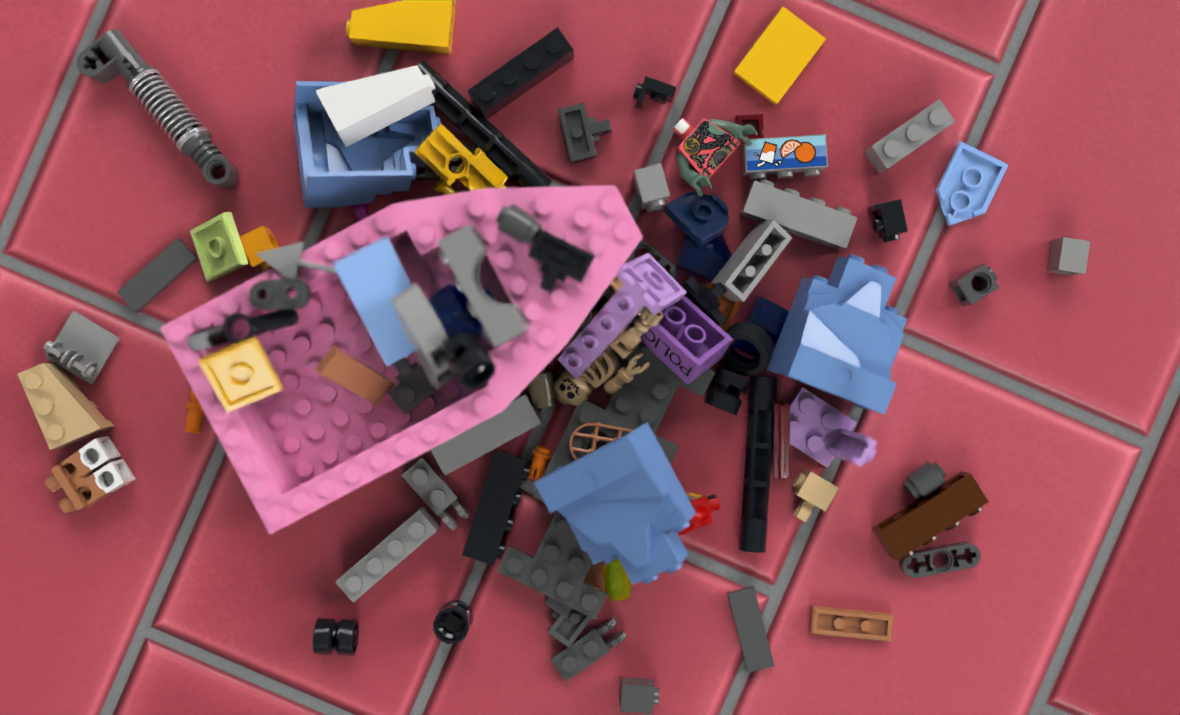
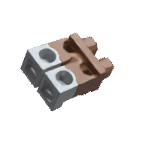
[44,436,136,514]

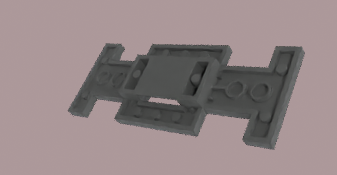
[497,334,715,620]

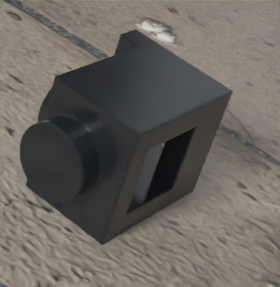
[868,199,908,243]

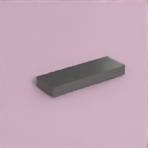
[117,238,198,313]
[727,586,774,673]

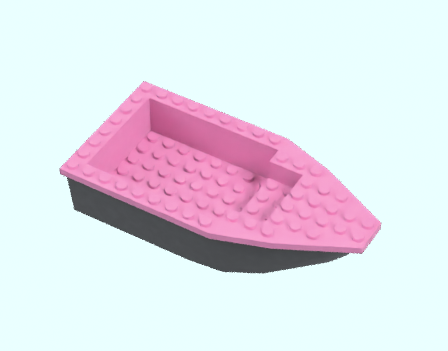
[160,185,643,534]

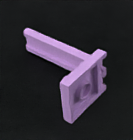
[558,253,687,379]
[790,387,877,468]

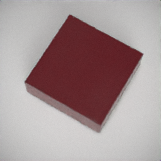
[735,114,765,144]

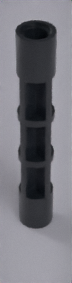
[417,61,552,188]
[739,376,778,553]

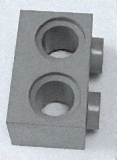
[632,163,670,213]

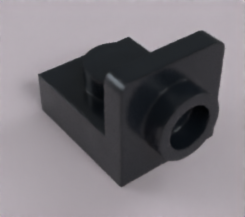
[633,76,676,109]

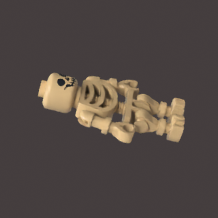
[554,286,663,406]

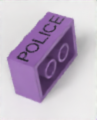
[630,295,733,385]

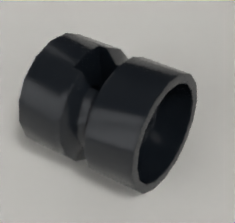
[443,332,495,388]
[704,367,751,415]
[433,600,473,644]
[313,618,359,656]

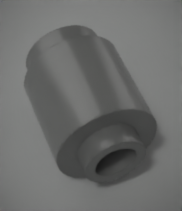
[496,204,543,245]
[903,461,946,500]

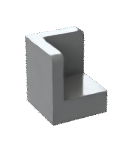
[1047,237,1090,276]

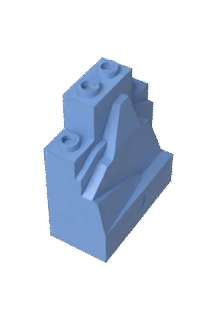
[293,81,441,208]
[766,254,907,415]
[534,422,696,585]

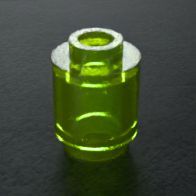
[602,558,632,601]

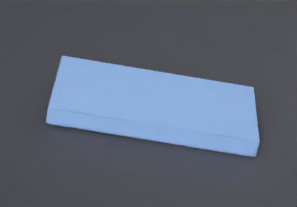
[332,236,416,366]

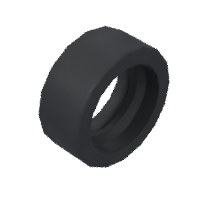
[720,322,774,376]

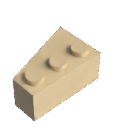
[18,363,114,450]

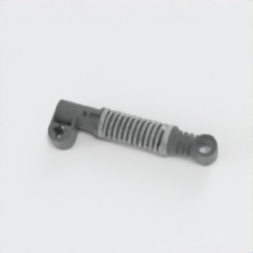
[77,29,239,189]

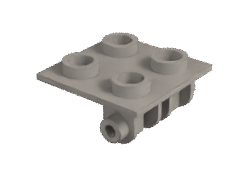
[43,311,121,385]

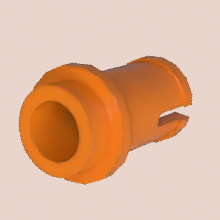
[528,445,553,481]

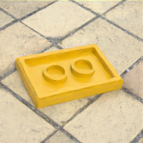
[733,7,826,105]

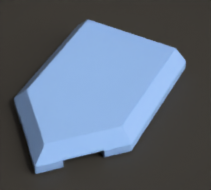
[935,141,1008,226]

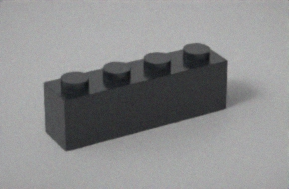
[468,27,574,119]
[462,448,531,565]

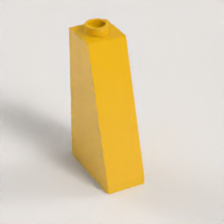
[346,0,456,54]

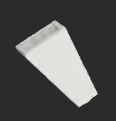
[316,65,436,147]

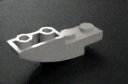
[390,283,456,390]

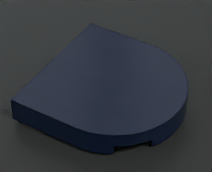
[663,191,729,247]

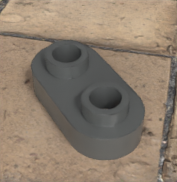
[249,278,311,311]

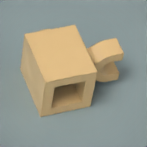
[792,469,839,522]

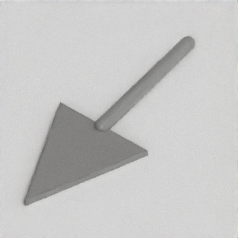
[256,241,338,279]

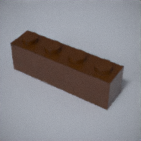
[872,471,989,561]

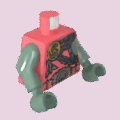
[673,118,758,196]

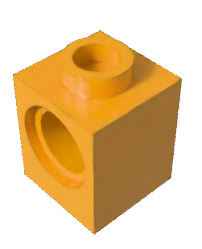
[240,226,279,271]

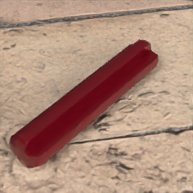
[773,401,790,479]

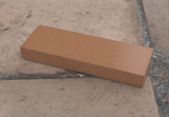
[315,346,395,406]
[809,605,894,642]

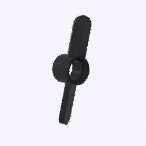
[187,309,298,351]

